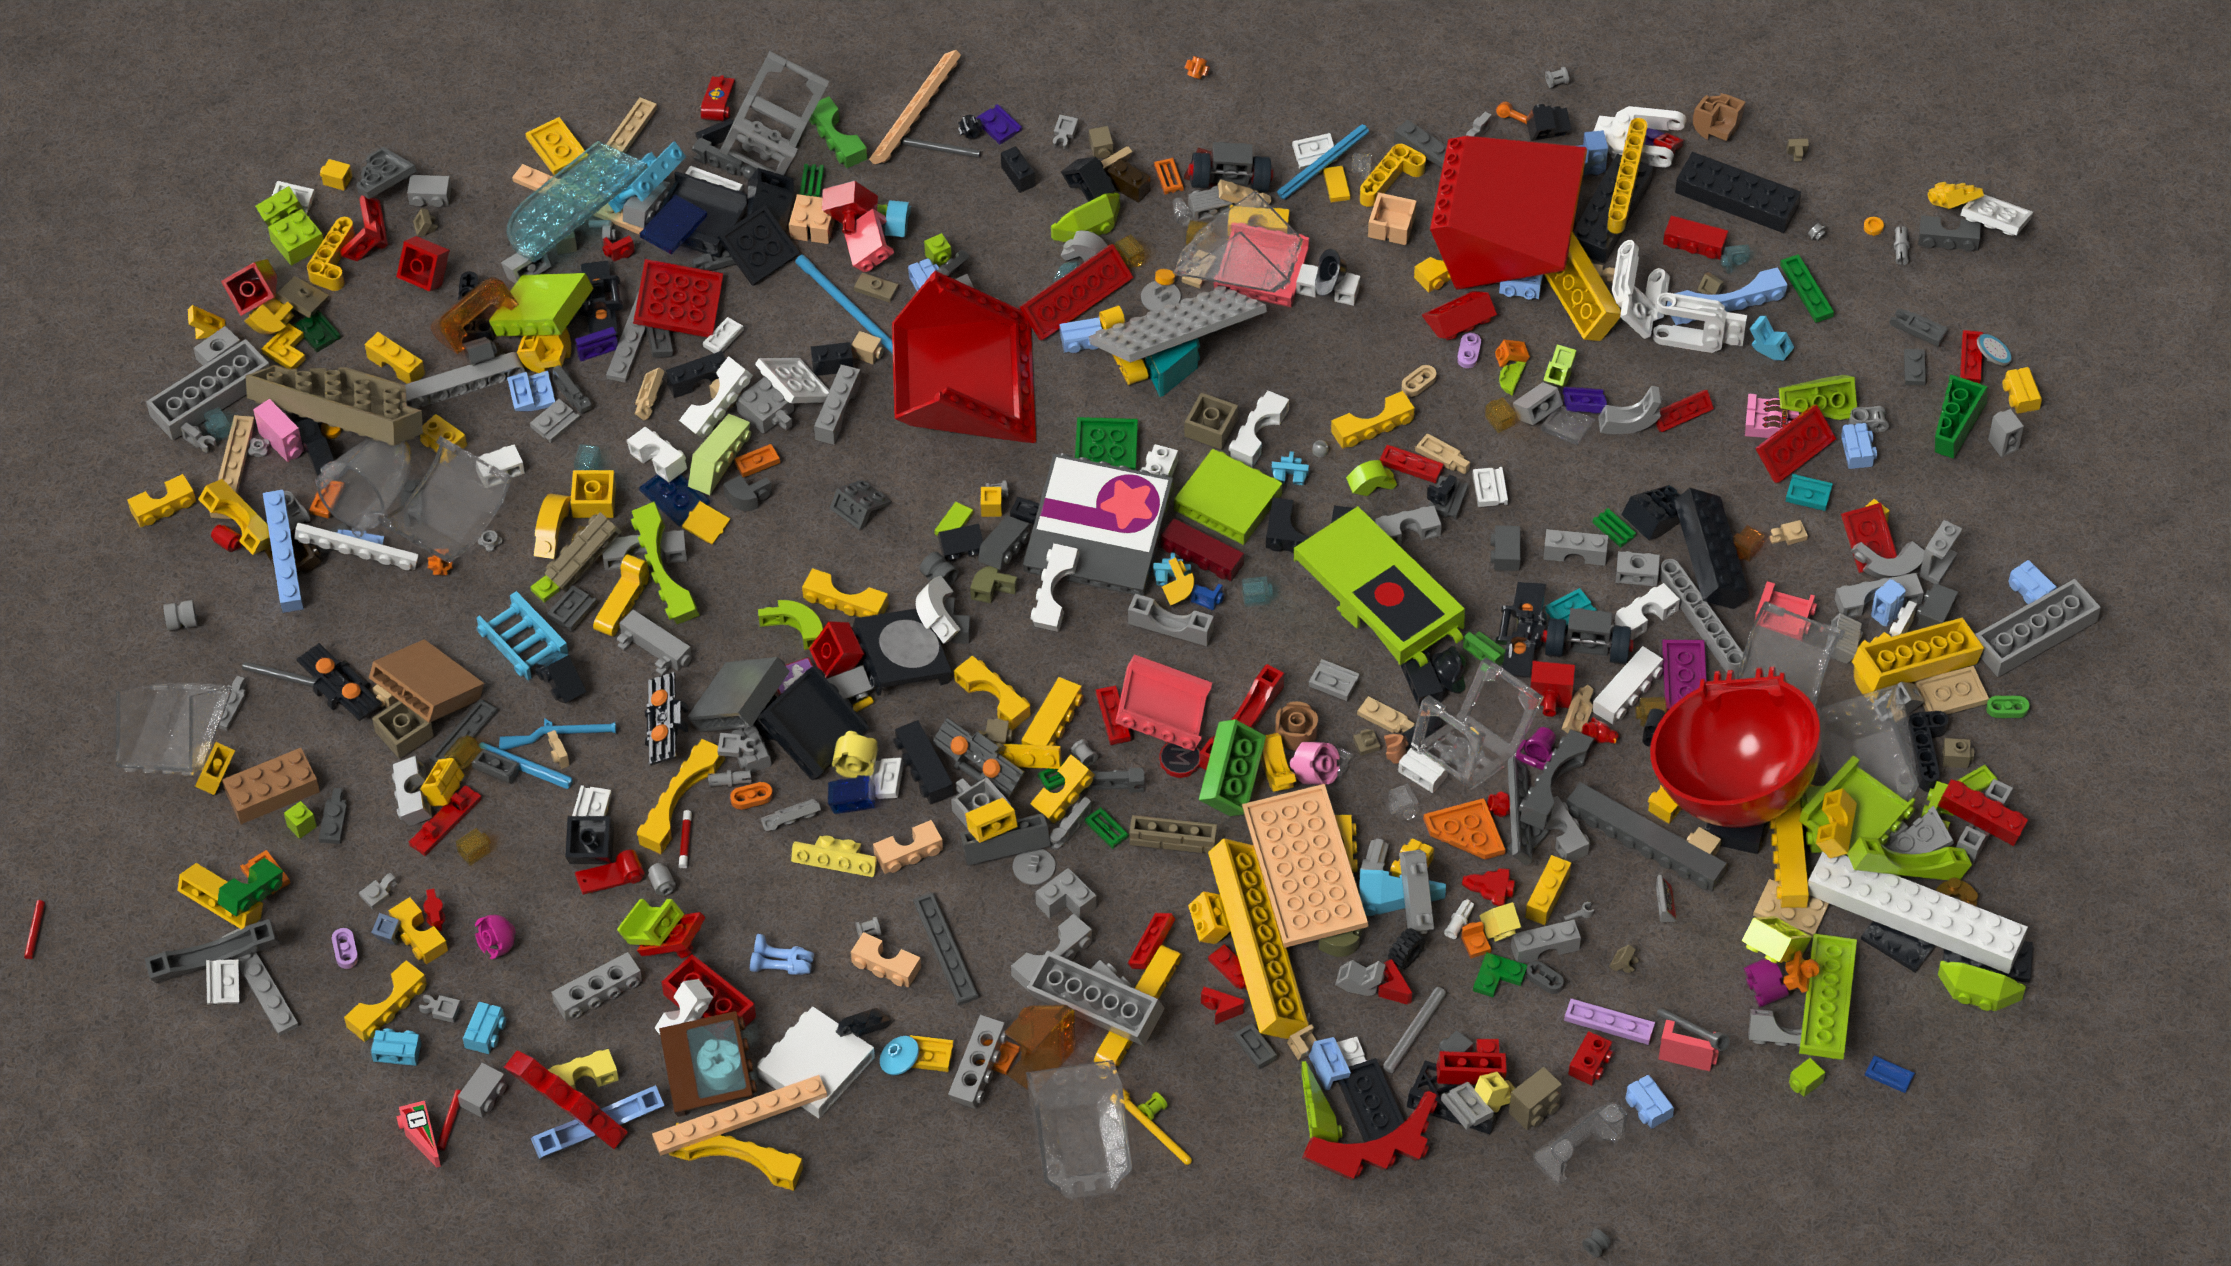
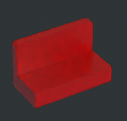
[340,221,381,261]

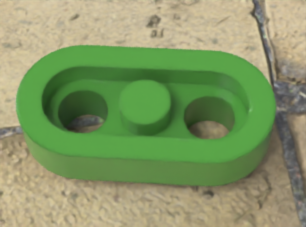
[1986,696,2029,718]

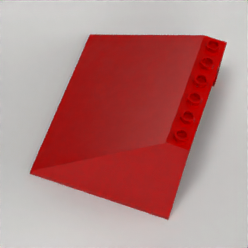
[1430,136,1587,290]
[892,271,1036,443]

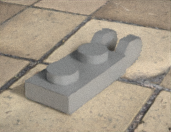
[1049,797,1092,850]

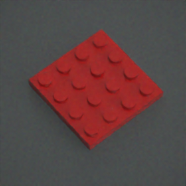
[633,259,723,337]

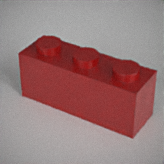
[1663,215,1728,260]
[1436,1051,1507,1085]

